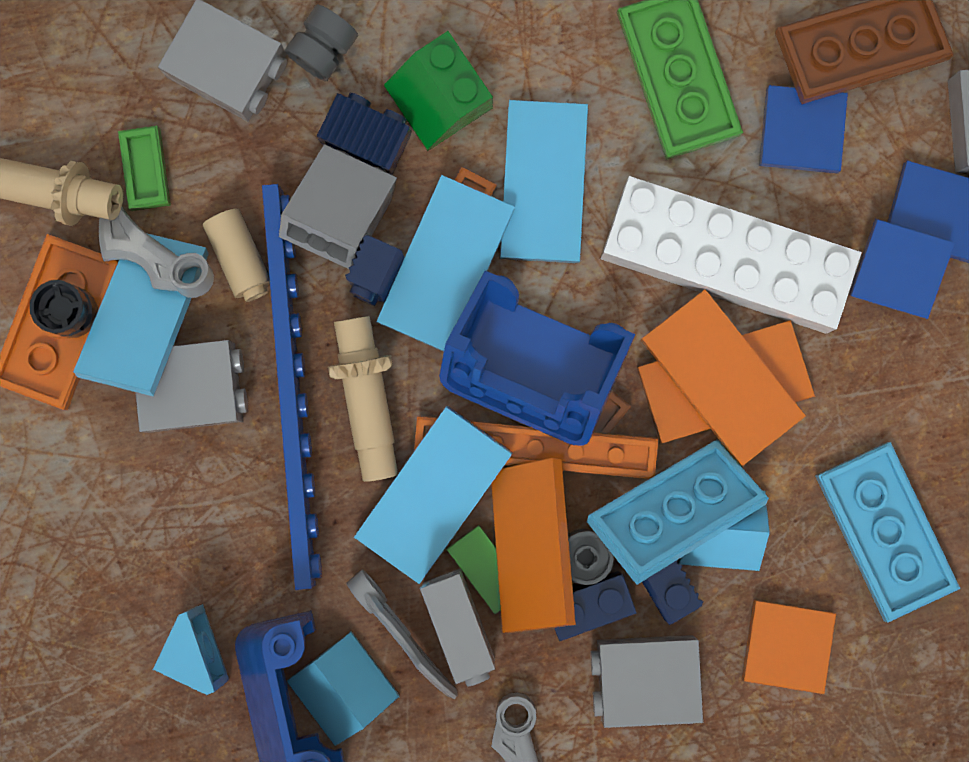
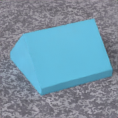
[678,490,770,571]
[153,604,229,695]
[287,631,400,746]

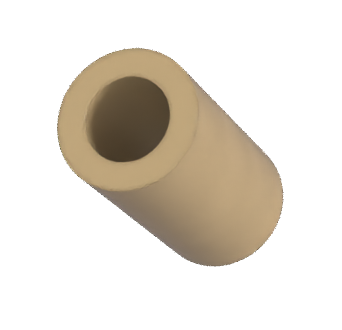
[202,209,270,302]

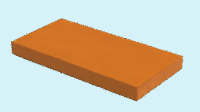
[0,234,119,411]
[641,289,806,466]
[637,320,815,444]
[491,458,576,633]

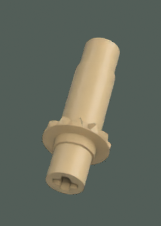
[0,158,123,226]
[327,316,398,481]

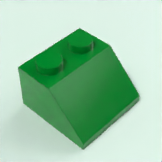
[384,31,493,151]

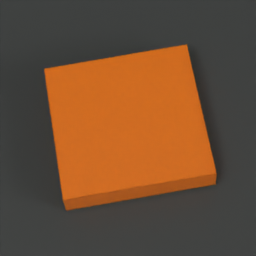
[742,600,836,694]

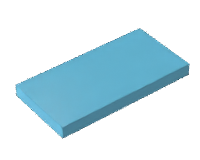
[500,100,588,263]
[376,175,515,352]
[73,233,209,397]
[354,406,513,584]
[587,439,769,585]
[815,442,960,623]

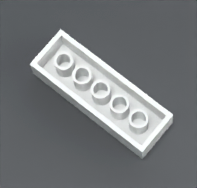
[600,176,862,334]

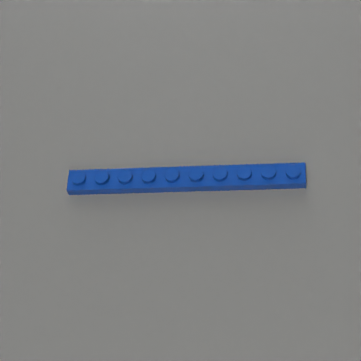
[262,184,322,590]

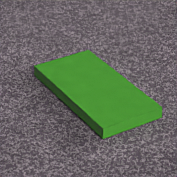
[617,0,743,160]

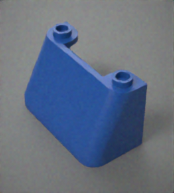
[439,270,635,446]
[235,610,345,762]

